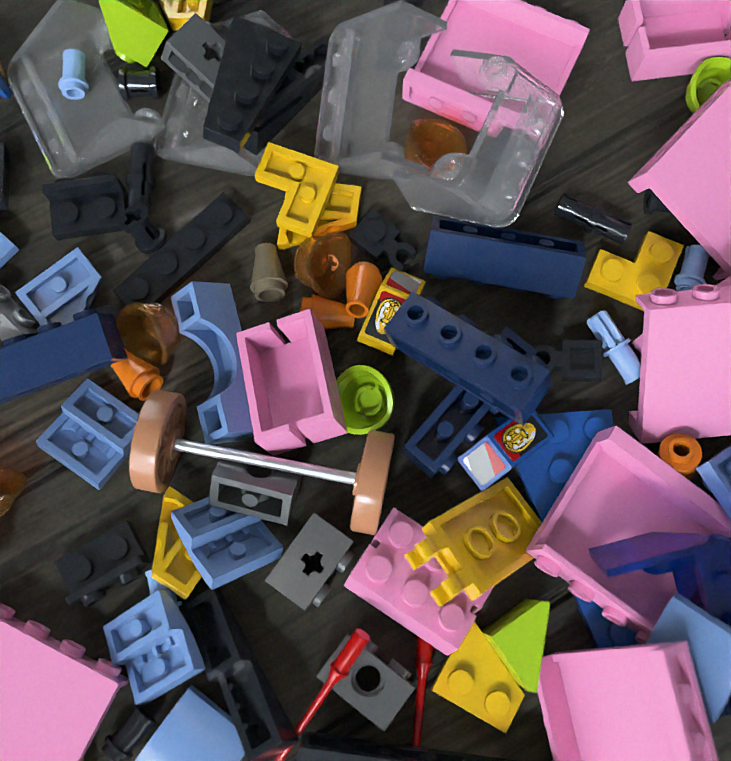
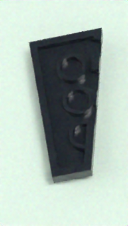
[203,14,302,153]

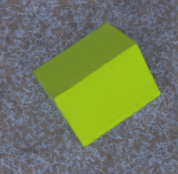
[482,599,550,693]

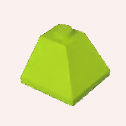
[98,0,168,67]

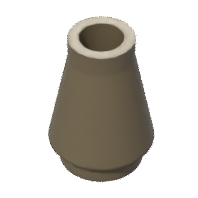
[250,243,288,302]

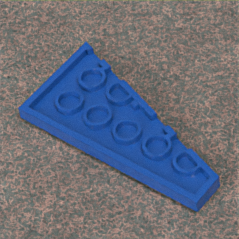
[493,409,641,648]

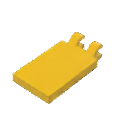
[404,477,542,607]

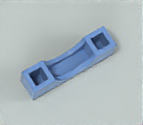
[171,281,254,444]

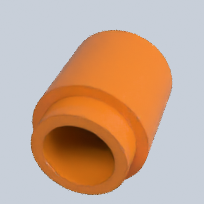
[657,433,702,481]

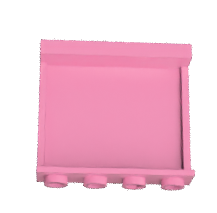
[402,0,590,148]
[628,79,731,280]
[628,284,731,444]
[525,426,731,645]
[0,603,129,761]
[538,641,718,761]

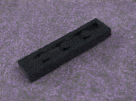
[113,192,250,321]

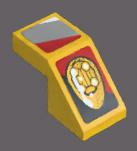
[357,267,426,356]

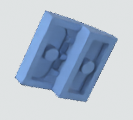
[36,378,139,490]
[171,497,284,590]
[103,590,206,705]
[646,593,731,726]
[135,685,245,761]

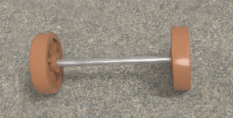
[129,389,395,535]

